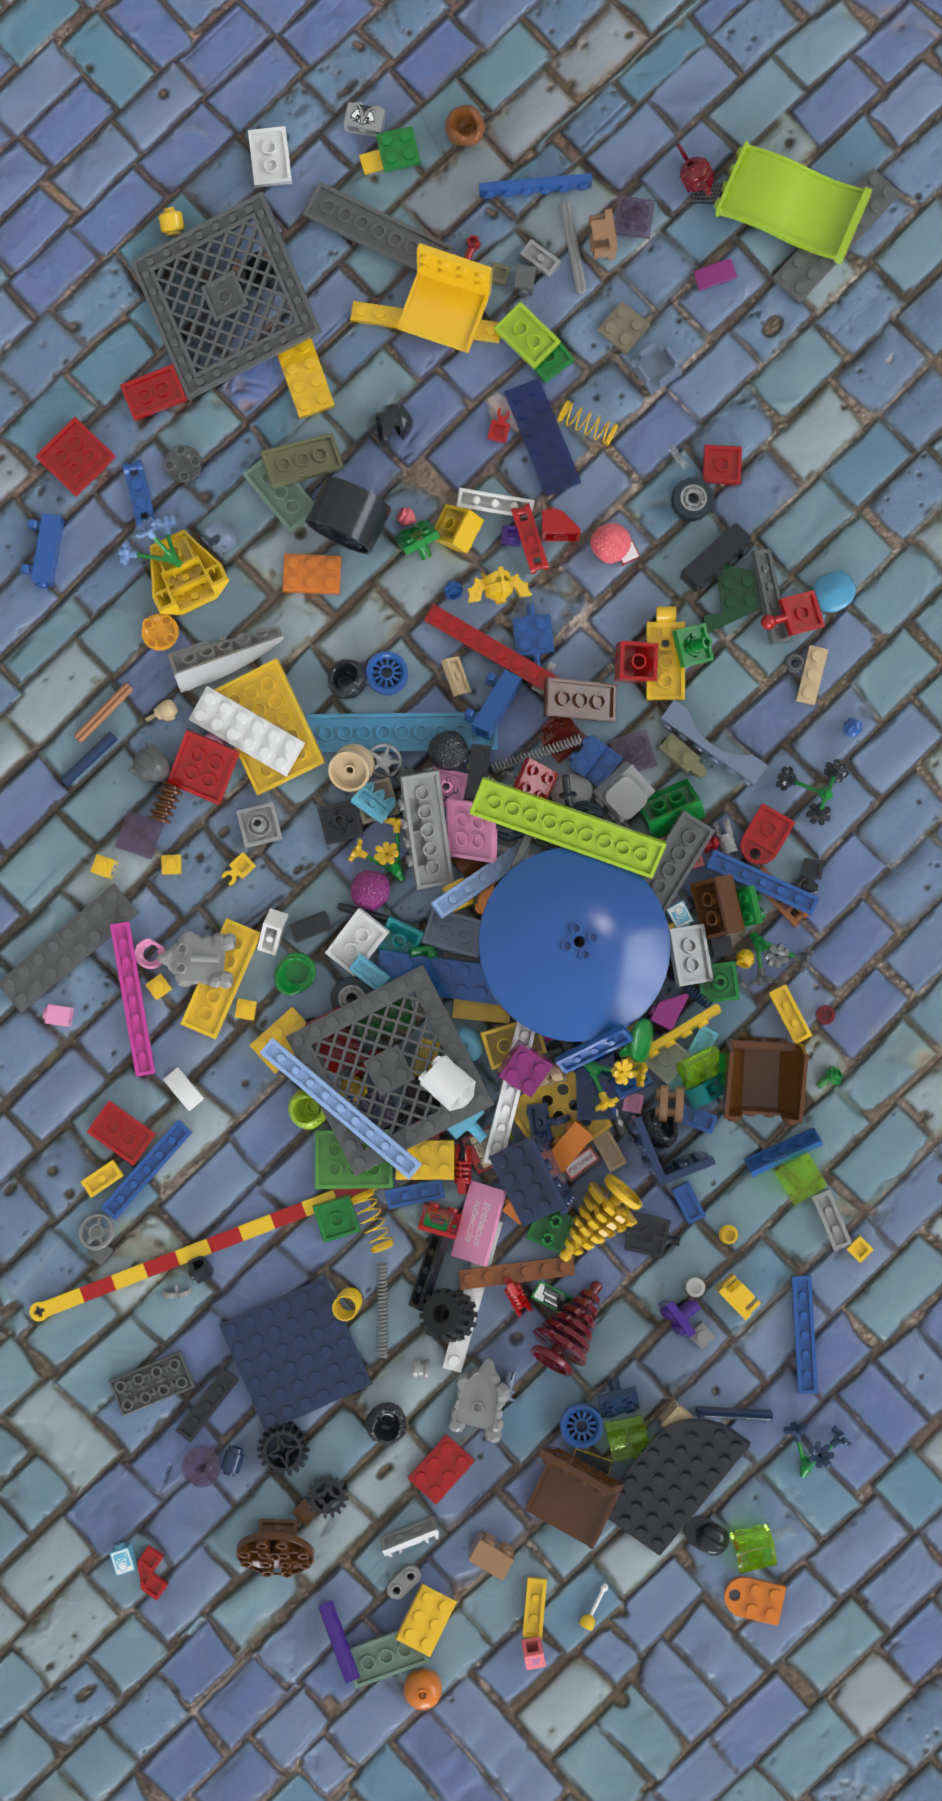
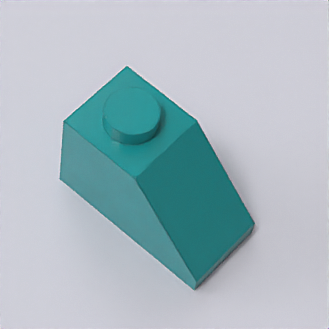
[685,1073,724,1109]

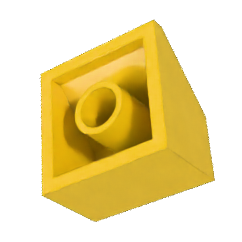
[434,504,484,554]

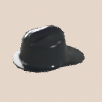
[685,1516,729,1556]

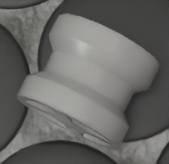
[413,1358,430,1379]

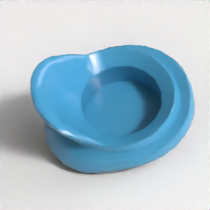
[812,571,856,612]

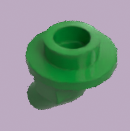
[816,1066,843,1089]

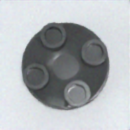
[164,444,202,483]

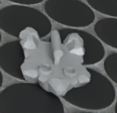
[157,931,236,989]
[447,1358,510,1443]

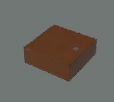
[292,1497,317,1526]

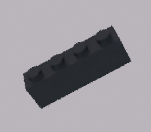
[680,522,752,593]

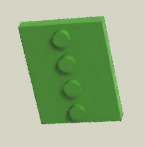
[315,1130,393,1189]

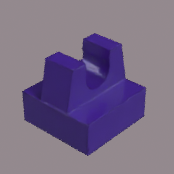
[501,525,521,547]

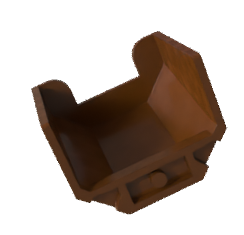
[722,1036,809,1125]

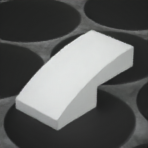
[163,1067,204,1111]

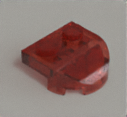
[540,717,586,764]

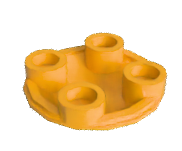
[142,613,179,651]

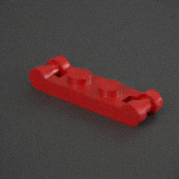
[511,503,549,575]

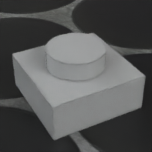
[690,1321,716,1350]

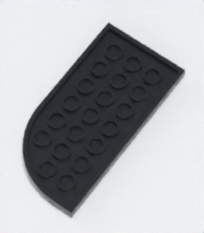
[608,1418,751,1556]

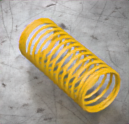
[332,1288,363,1321]

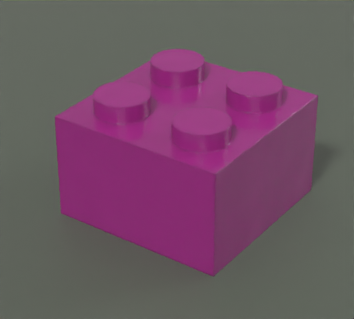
[497,1039,553,1097]

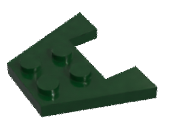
[703,565,760,634]

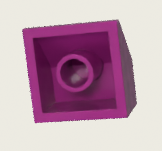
[647,994,689,1030]

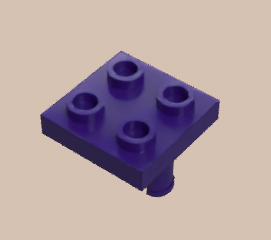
[658,1299,701,1337]

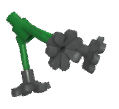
[749,932,814,986]

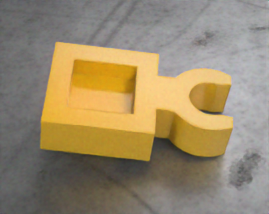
[221,852,257,886]

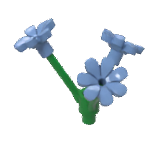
[119,516,183,569]

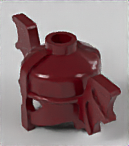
[676,143,715,196]

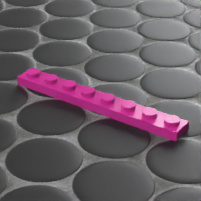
[110,921,156,1077]

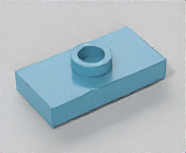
[348,953,390,990]

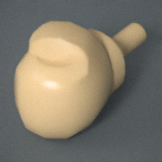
[145,699,178,722]

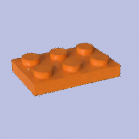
[283,554,342,595]

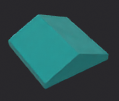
[376,916,425,953]

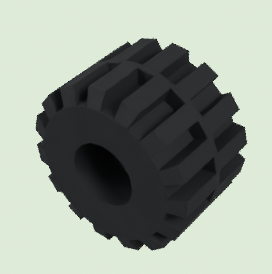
[419,1288,478,1342]

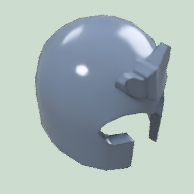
[201,520,238,558]

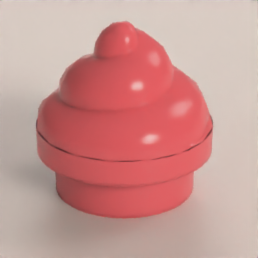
[396,507,417,526]

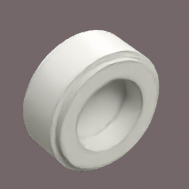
[685,1277,705,1297]

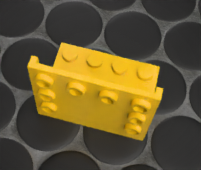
[397,243,492,353]

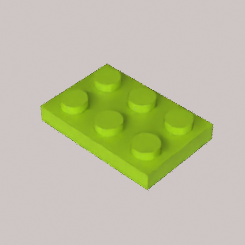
[494,301,561,369]

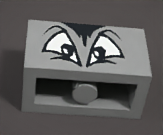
[344,102,386,138]

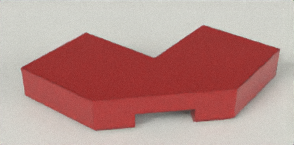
[137,1544,169,1601]

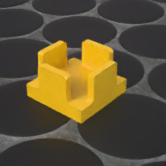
[714,1273,761,1320]

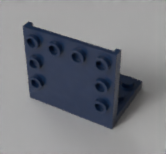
[626,1113,716,1186]
[489,1131,576,1227]

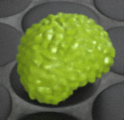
[288,1089,326,1130]

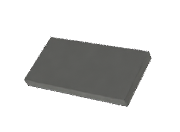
[108,1350,196,1417]

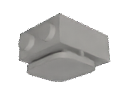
[593,761,655,823]

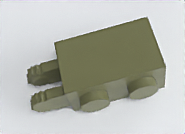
[658,733,707,779]

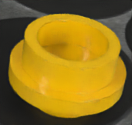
[719,1225,738,1244]

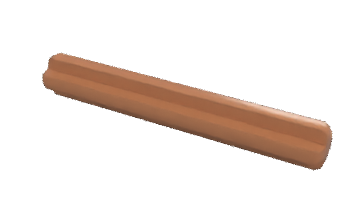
[74,683,133,743]

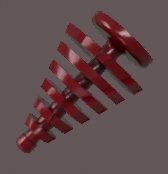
[530,1281,603,1377]

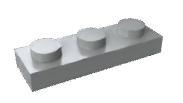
[811,1189,852,1251]

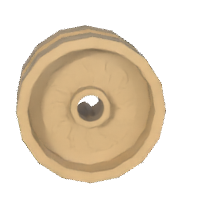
[328,743,375,792]

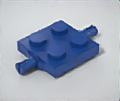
[512,603,555,667]

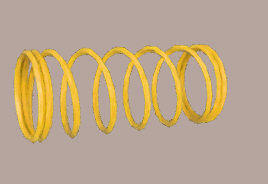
[557,400,618,446]
[351,1190,394,1253]

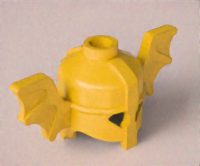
[467,566,532,604]

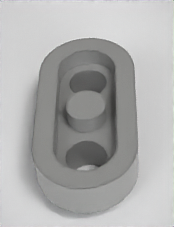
[387,1564,421,1600]

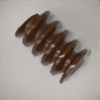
[147,781,183,824]

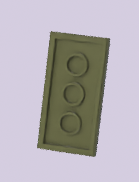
[260,433,344,489]

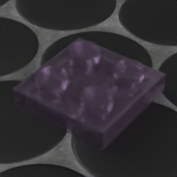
[115,811,164,860]

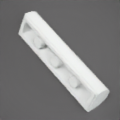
[457,488,535,519]

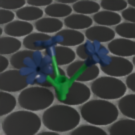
[783,1422,852,1478]

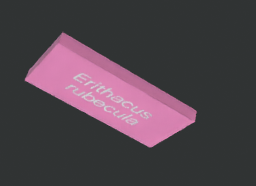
[451,1180,506,1267]

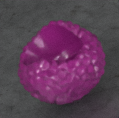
[350,870,390,911]

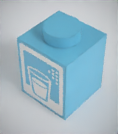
[666,901,694,928]
[109,1542,137,1576]

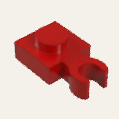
[487,408,510,444]

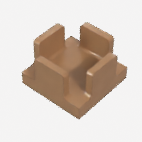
[588,209,618,260]

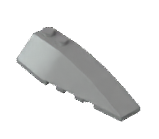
[167,626,284,692]

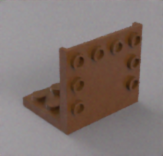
[524,1446,624,1549]

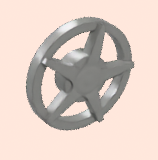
[369,743,402,778]
[79,1214,115,1250]

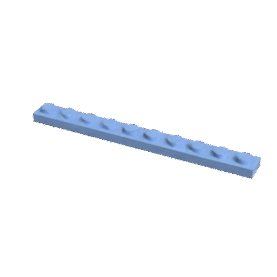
[260,1038,422,1179]

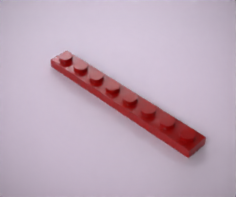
[424,603,559,692]

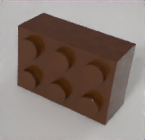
[690,874,745,939]

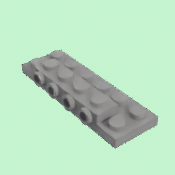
[398,770,454,890]

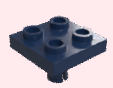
[597,1378,640,1418]

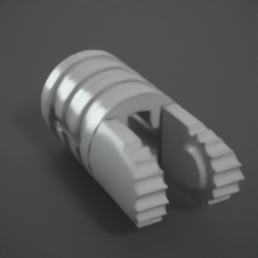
[713,818,738,855]

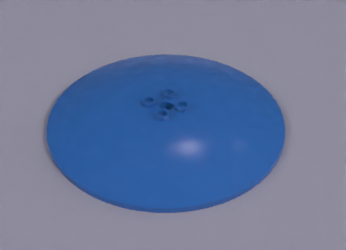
[478,848,670,1042]

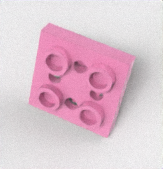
[433,766,468,809]

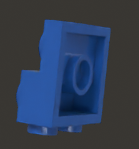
[569,735,624,787]

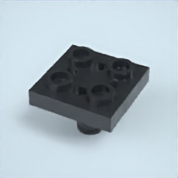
[317,799,364,845]

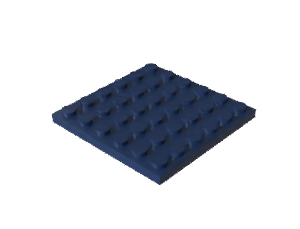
[219,1276,373,1432]

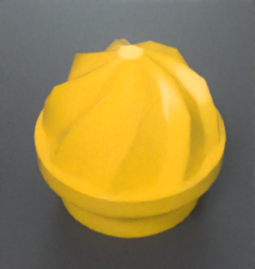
[735,949,755,968]

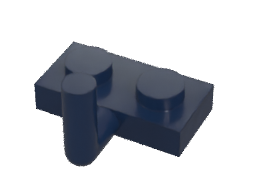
[527,1102,571,1142]

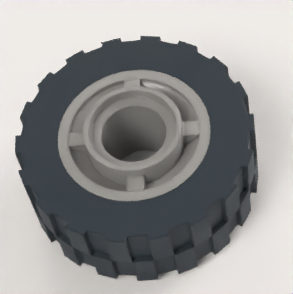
[671,477,714,522]
[331,977,372,1009]

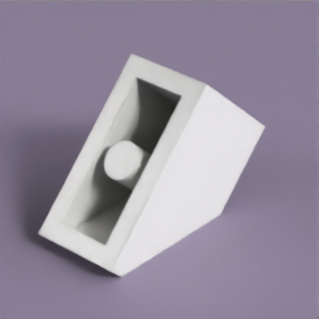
[257,908,289,956]

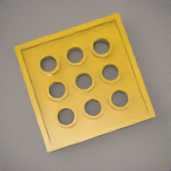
[514,1070,613,1150]

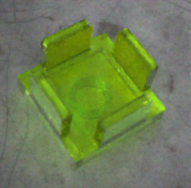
[774,1152,828,1206]

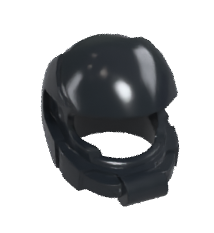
[375,403,413,449]

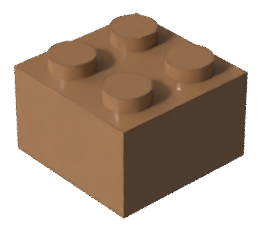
[468,1530,514,1581]

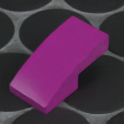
[693,259,737,291]

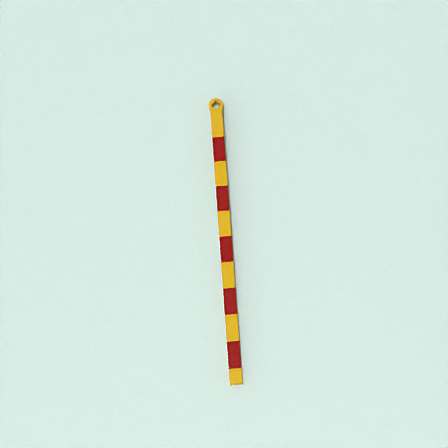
[29,1189,377,1321]

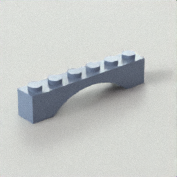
[659,700,768,787]

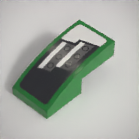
[530,1280,573,1312]

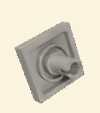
[236,802,283,848]

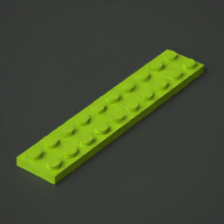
[469,777,667,879]

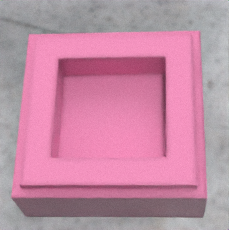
[621,1093,644,1114]

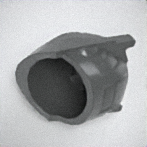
[128,742,171,783]

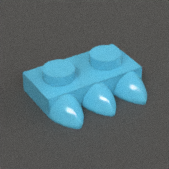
[351,782,396,824]

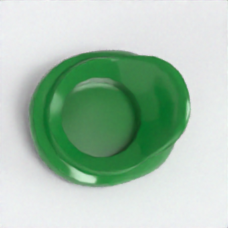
[274,952,317,996]
[619,1019,653,1063]

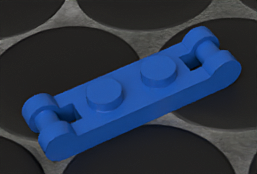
[122,459,156,526]

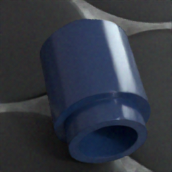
[220,1445,244,1476]

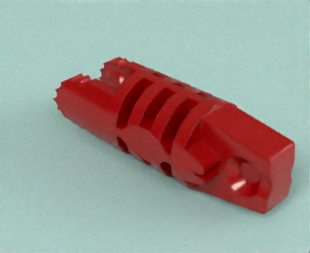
[454,1144,472,1194]
[503,1275,533,1317]

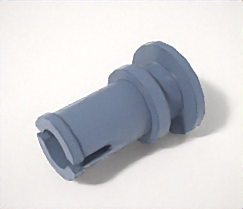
[504,1370,518,1401]

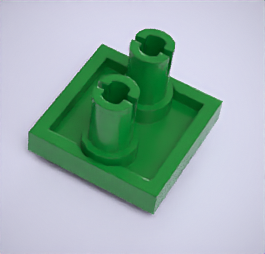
[736,885,766,927]
[525,1210,575,1254]

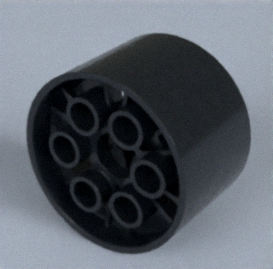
[305,476,391,555]

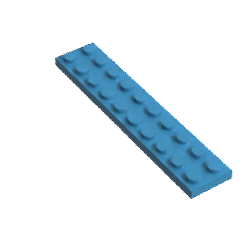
[307,712,498,753]

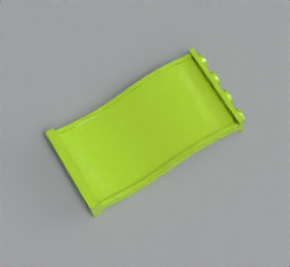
[714,141,872,265]

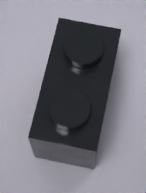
[289,910,333,943]

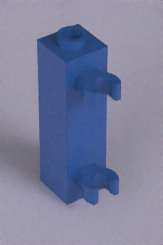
[20,513,65,589]
[464,670,522,741]

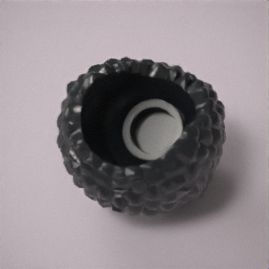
[327,659,367,699]
[428,730,469,771]
[641,1108,678,1149]
[365,1402,407,1445]

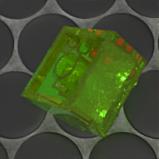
[730,1524,777,1574]

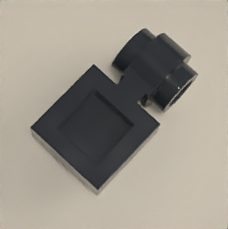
[801,858,824,895]

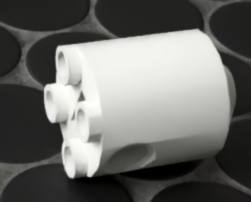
[418,1055,476,1111]

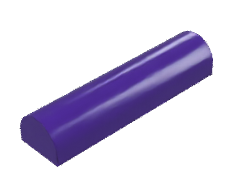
[318,1600,360,1683]

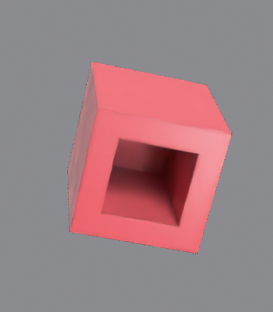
[521,1636,546,1670]

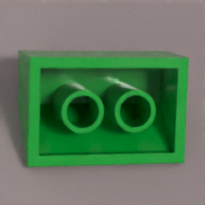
[639,779,706,838]

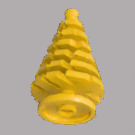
[559,1173,643,1262]

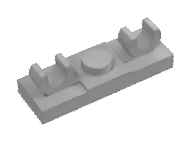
[380,1516,439,1558]

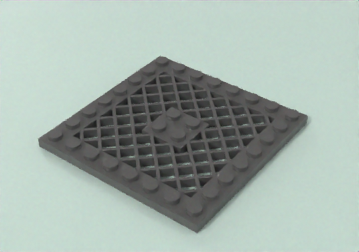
[130,192,322,400]
[286,965,495,1176]

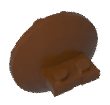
[236,1519,315,1578]

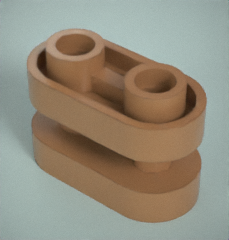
[655,1085,684,1123]

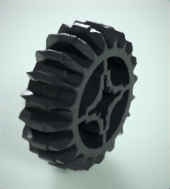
[257,1423,310,1477]

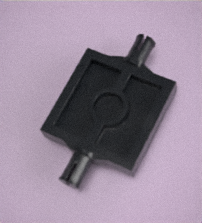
[615,1211,681,1258]

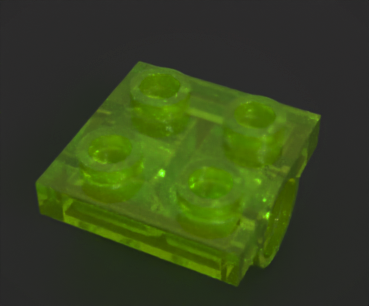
[676,1045,719,1090]
[604,1414,649,1462]

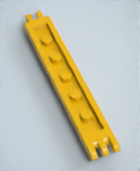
[597,1004,722,1083]

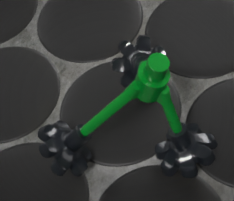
[776,759,849,826]

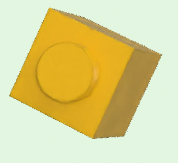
[90,854,118,880]

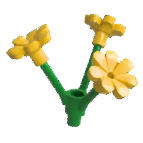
[348,817,405,882]
[583,1059,648,1111]

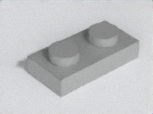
[520,239,561,278]

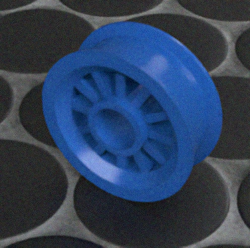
[366,651,408,695]
[560,1402,603,1448]

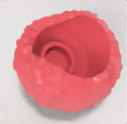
[590,523,632,564]

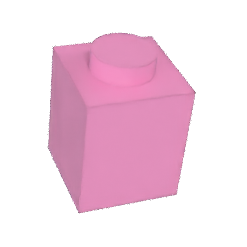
[43,1004,74,1027]

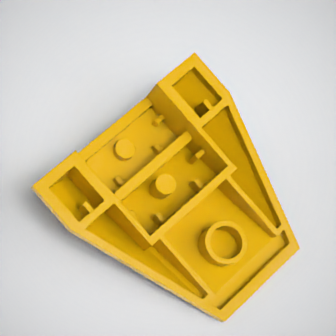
[150,529,229,615]

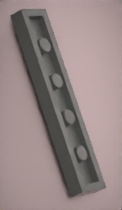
[751,549,790,645]

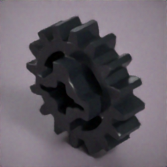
[306,1474,349,1519]

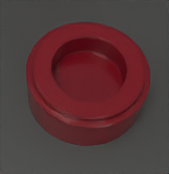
[815,1005,835,1025]

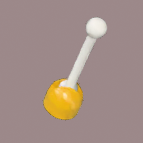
[578,1583,608,1631]

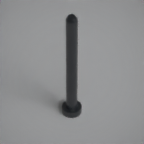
[337,903,421,929]

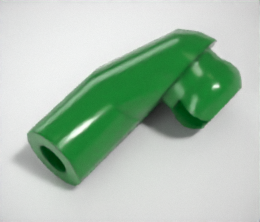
[408,945,438,959]

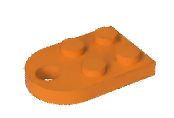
[724,1576,787,1626]

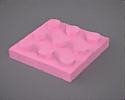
[446,798,497,863]

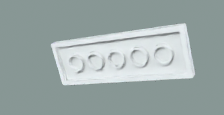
[189,686,305,776]

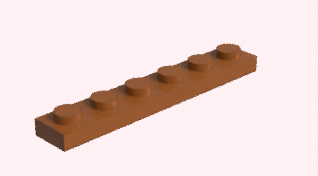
[458,1255,575,1290]

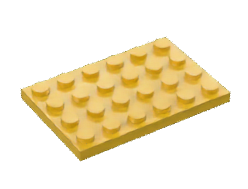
[214,658,326,795]

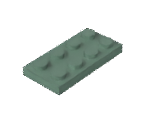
[242,459,314,534]
[350,1629,430,1689]

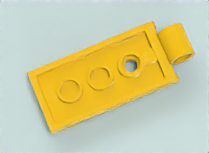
[646,606,685,701]

